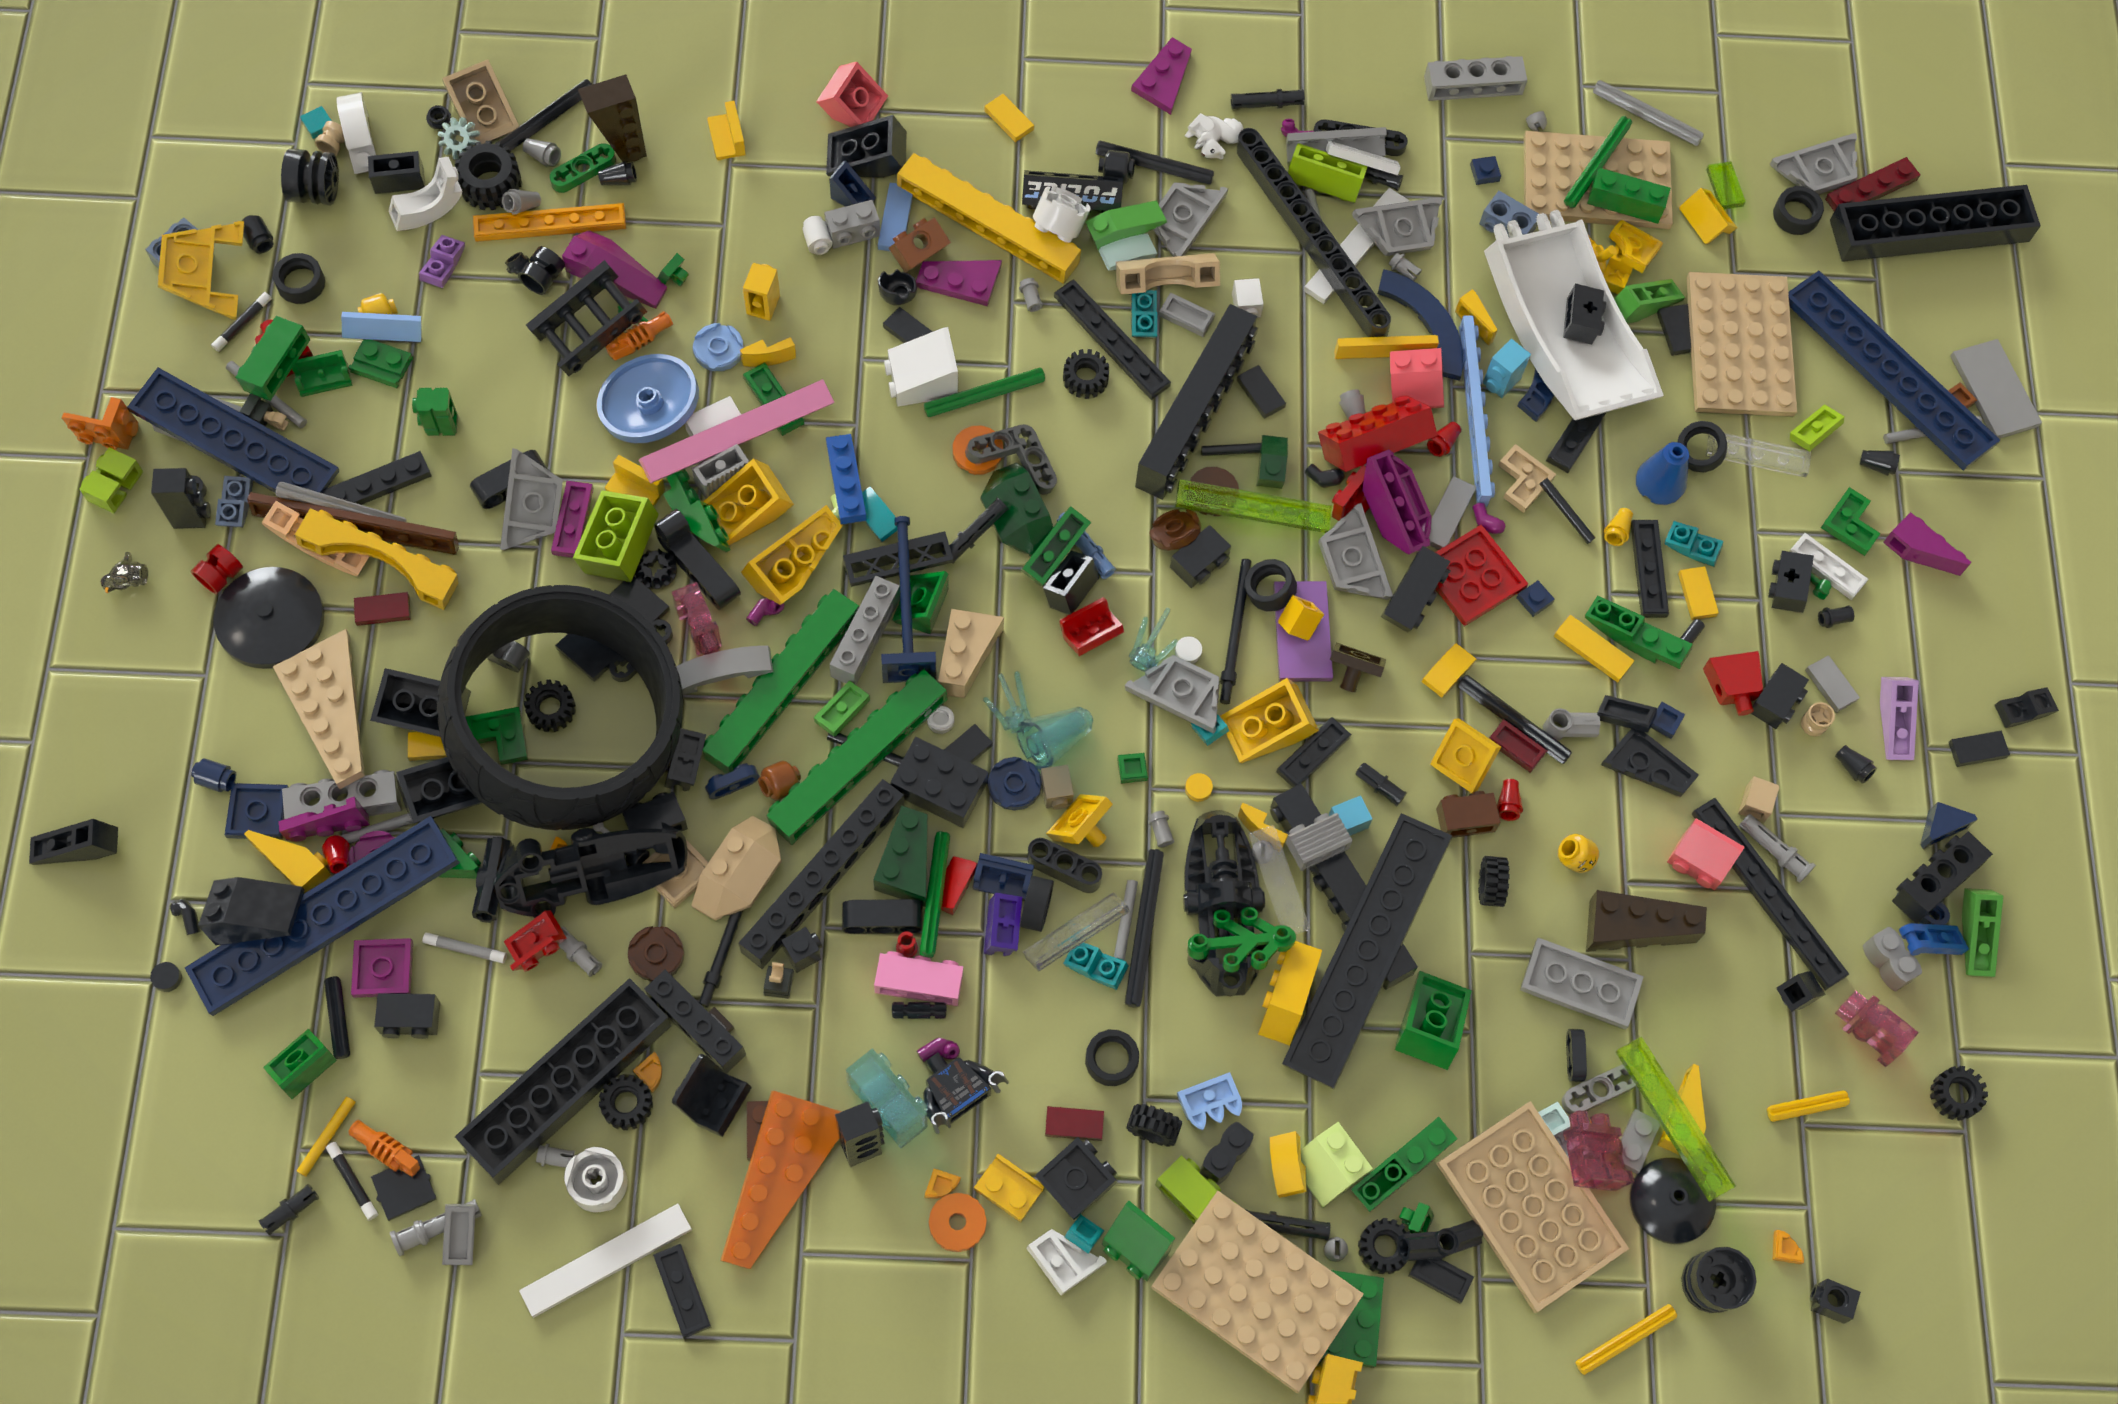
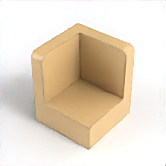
[1738,776,1779,823]

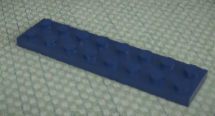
[127,367,339,493]

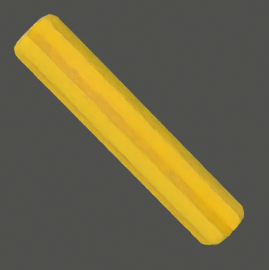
[1767,1090,1850,1122]

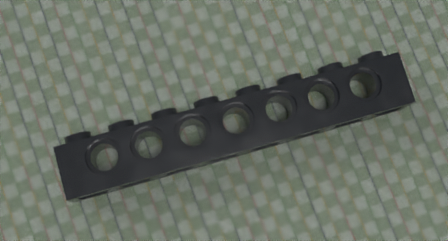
[739,779,904,969]

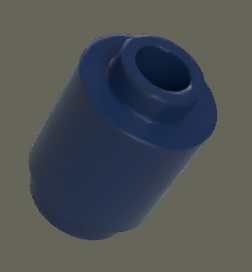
[191,758,236,792]

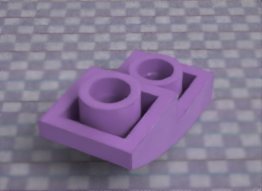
[419,235,465,288]

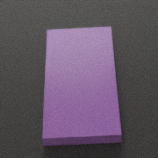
[1273,581,1333,682]

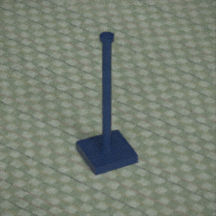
[881,516,936,683]

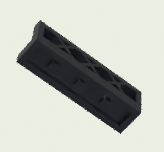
[843,531,953,587]

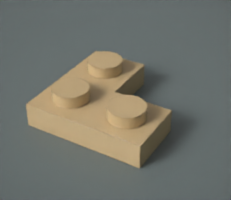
[1498,444,1556,513]

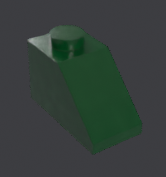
[1256,435,1288,489]

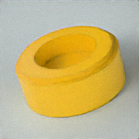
[1185,773,1213,802]

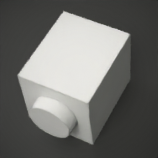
[1232,278,1263,318]

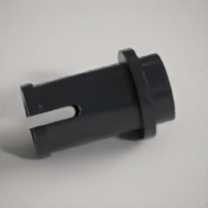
[1818,605,1855,628]

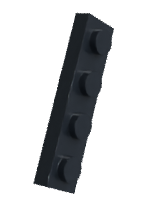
[322,451,432,505]

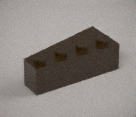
[578,74,647,162]
[1586,890,1707,952]

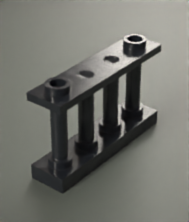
[526,260,648,376]

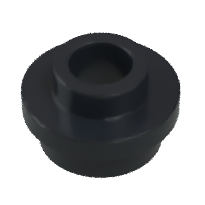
[426,105,452,130]
[505,252,530,275]

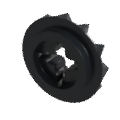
[635,548,677,589]

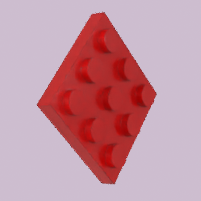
[1435,524,1528,627]

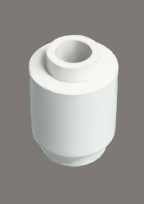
[802,216,833,255]

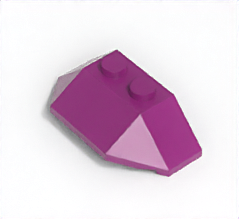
[1362,450,1432,555]

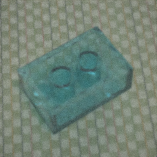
[845,1048,928,1148]

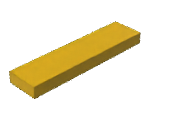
[1334,335,1439,359]

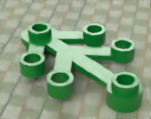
[1187,907,1296,972]

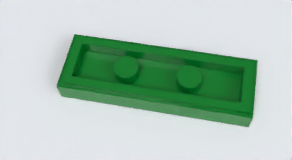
[743,363,804,436]

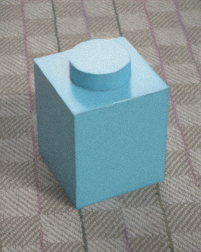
[1329,795,1373,836]

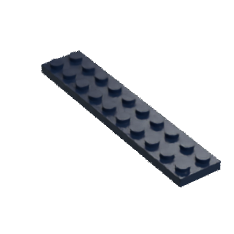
[1788,270,2000,471]
[185,816,460,1016]

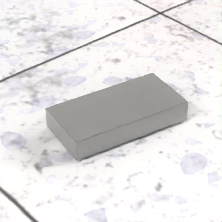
[1159,293,1215,337]
[1805,655,1860,713]
[442,1204,476,1265]

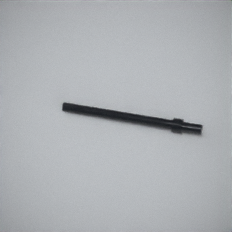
[1220,559,1252,705]
[699,910,743,1008]

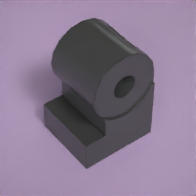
[487,641,530,672]

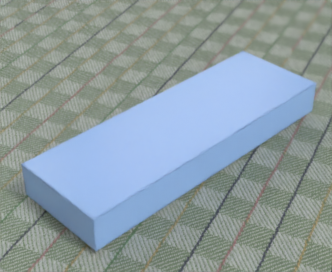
[341,312,422,342]

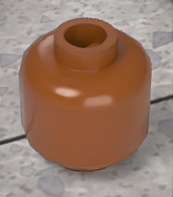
[758,761,801,800]

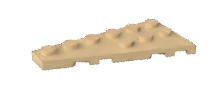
[273,629,365,790]

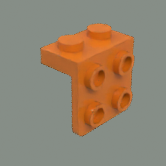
[62,397,138,450]

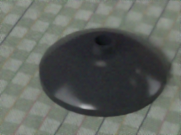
[1629,1158,1716,1244]

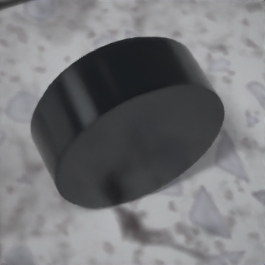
[150,962,182,992]

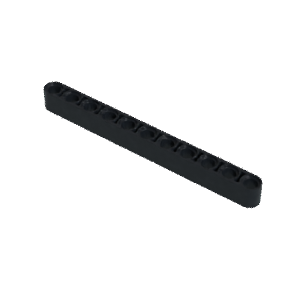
[1237,128,1391,337]

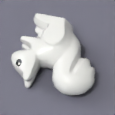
[1185,113,1244,160]

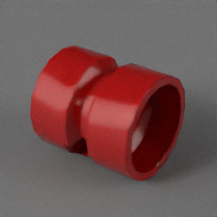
[190,544,243,595]

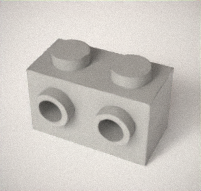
[824,200,880,249]

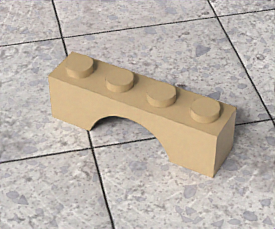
[1116,253,1220,294]

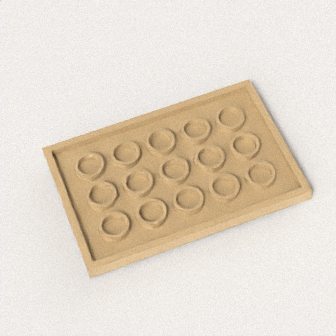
[1524,131,1673,229]
[1686,272,1797,417]
[1436,1101,1629,1313]
[1151,1191,1363,1394]

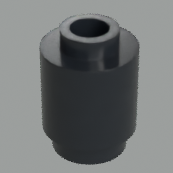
[242,215,274,254]

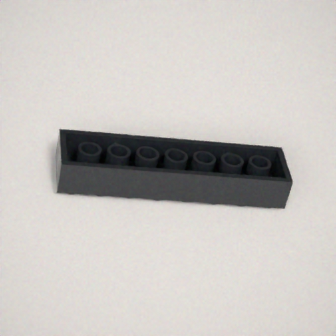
[1830,185,2041,262]
[1135,304,1259,500]
[455,978,671,1185]

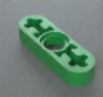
[550,143,616,193]

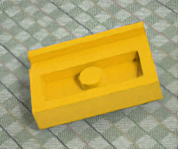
[974,1154,1045,1222]

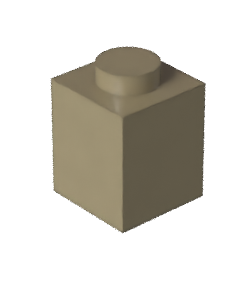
[1041,765,1074,810]

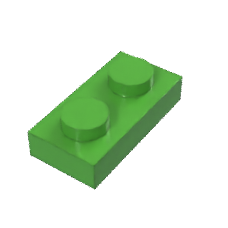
[814,680,870,737]

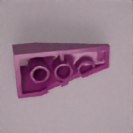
[562,231,667,309]

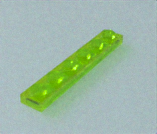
[1175,479,1332,533]
[1616,1037,1736,1202]

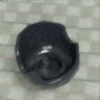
[877,269,917,306]

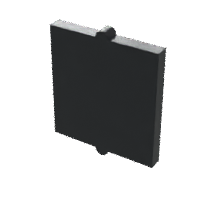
[371,1155,437,1221]

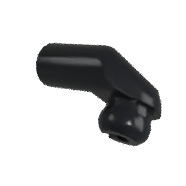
[1305,463,1344,488]

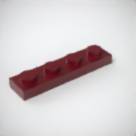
[1825,157,1920,211]

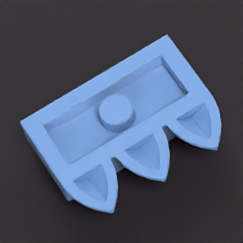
[1177,1072,1242,1130]

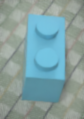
[1483,339,1531,398]

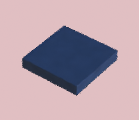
[224,783,289,840]

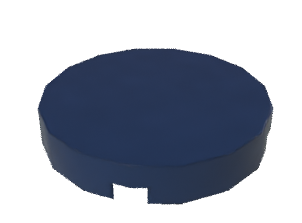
[987,757,1042,811]

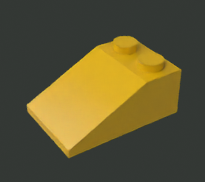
[703,458,794,545]
[1220,678,1319,763]

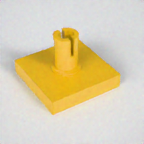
[1430,718,1501,793]
[1046,794,1113,847]

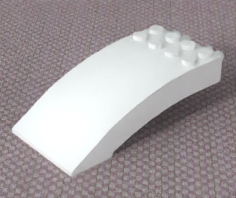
[1484,210,1664,420]

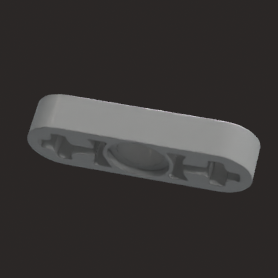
[1562,1064,1639,1115]

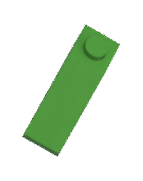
[1085,200,1167,254]
[1614,279,1685,324]
[1962,888,2003,977]

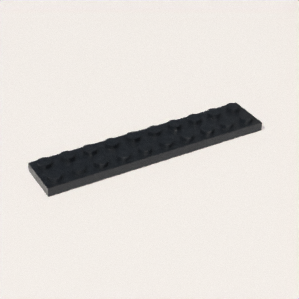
[1282,813,1452,1089]

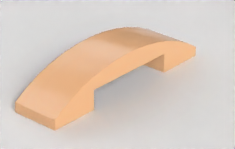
[262,501,370,577]

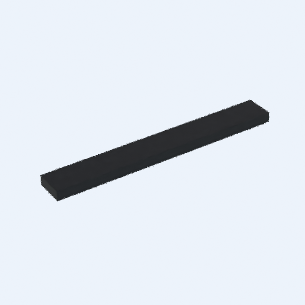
[1692,798,1849,991]

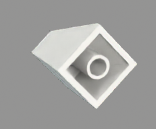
[884,327,958,406]

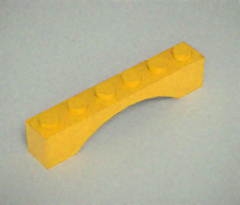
[295,508,458,610]

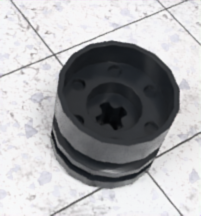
[281,148,339,206]
[1681,1247,1757,1313]

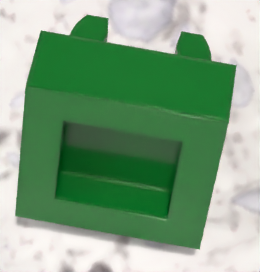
[657,253,689,286]
[1399,1202,1434,1234]

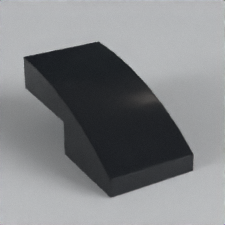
[1994,687,2059,728]

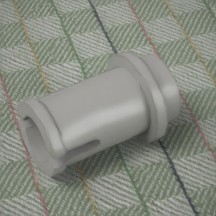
[1389,252,1422,281]
[1019,278,1043,312]
[1148,811,1175,847]
[536,1143,575,1168]

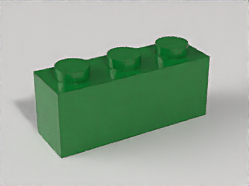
[1587,168,1671,224]
[235,316,311,401]
[1020,506,1091,586]

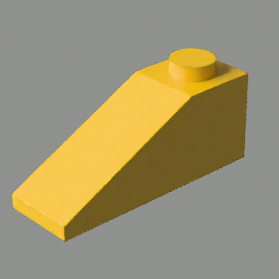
[244,830,331,894]
[1658,1064,1707,1160]

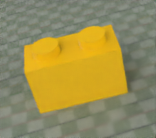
[743,263,780,321]

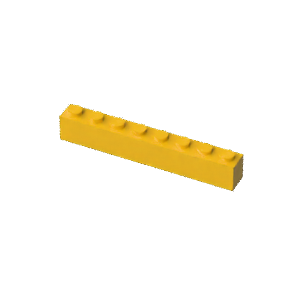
[897,153,1081,284]

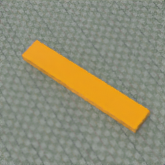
[473,203,626,242]

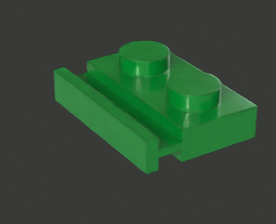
[348,339,413,388]

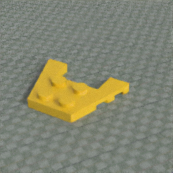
[158,221,244,320]

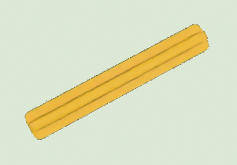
[1576,1304,1677,1375]

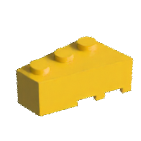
[1258,941,1322,1046]
[1307,1354,1363,1404]

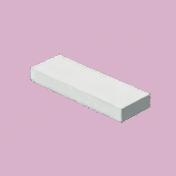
[1326,141,1401,175]
[1789,533,1868,600]

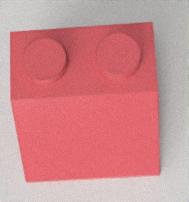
[816,62,888,127]
[1390,348,1444,408]
[1667,818,1744,891]

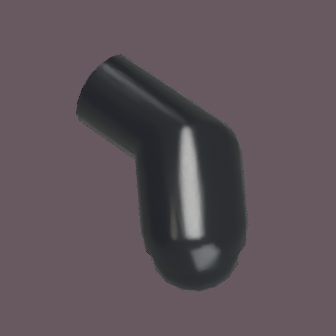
[170,899,201,935]

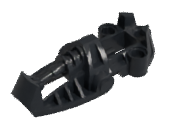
[1183,810,1267,997]
[494,822,687,918]

